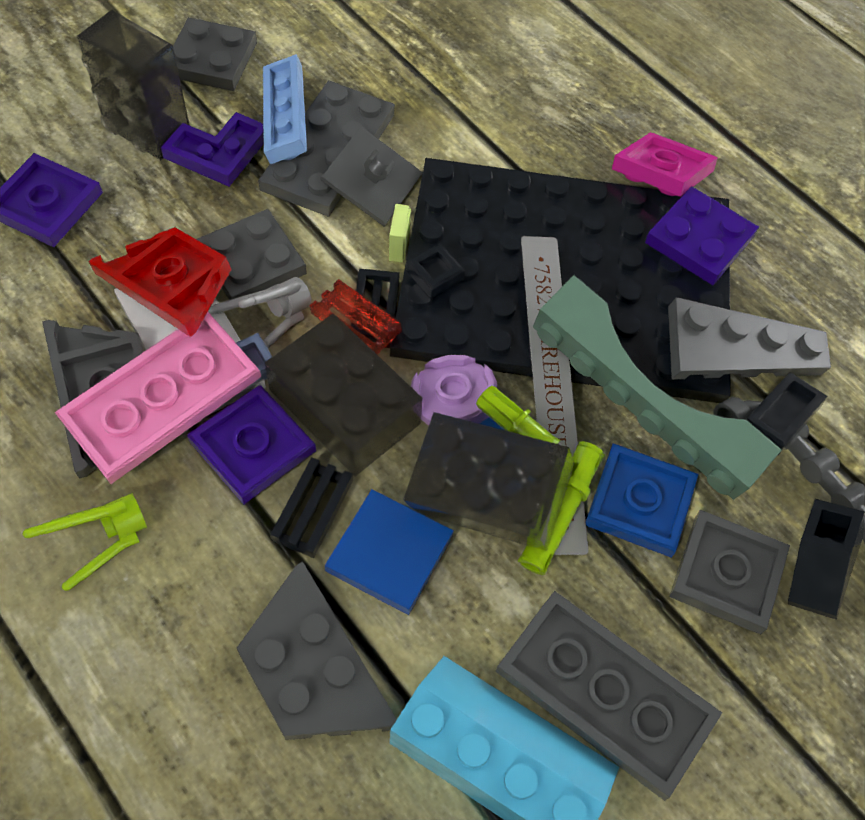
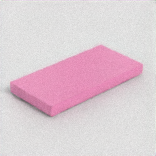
[55,312,261,484]

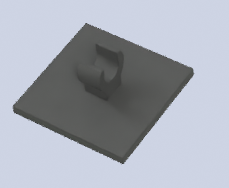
[320,126,423,226]

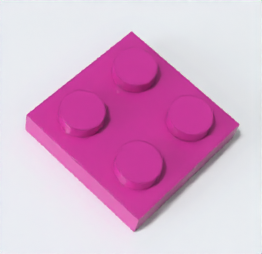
[612,132,718,197]

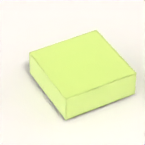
[389,204,411,262]

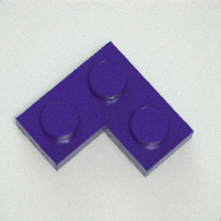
[161,112,264,187]

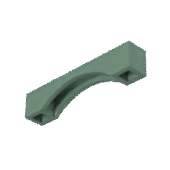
[533,275,782,500]

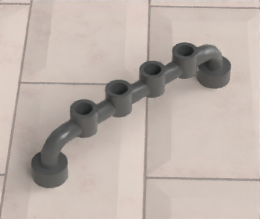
[713,397,865,543]

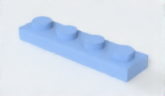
[263,54,307,164]

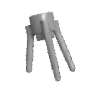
[208,277,311,348]

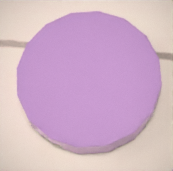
[410,355,497,431]

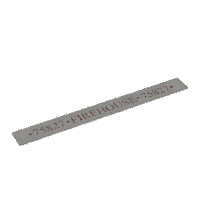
[521,236,588,555]

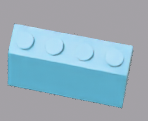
[390,656,619,820]

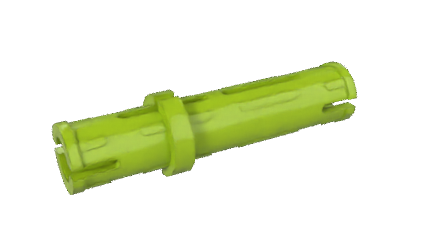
[518,441,605,575]

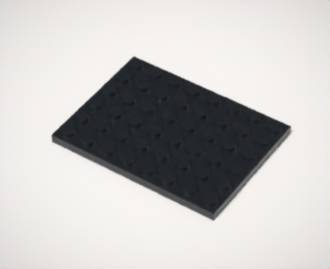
[390,158,731,403]

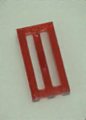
[309,279,402,359]

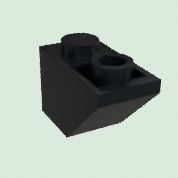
[788,499,865,620]

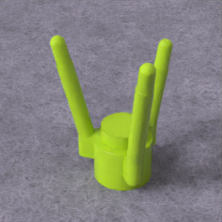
[22,493,147,591]

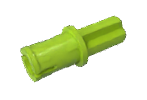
[476,386,561,463]

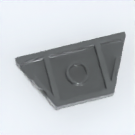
[42,320,144,479]
[236,562,397,740]

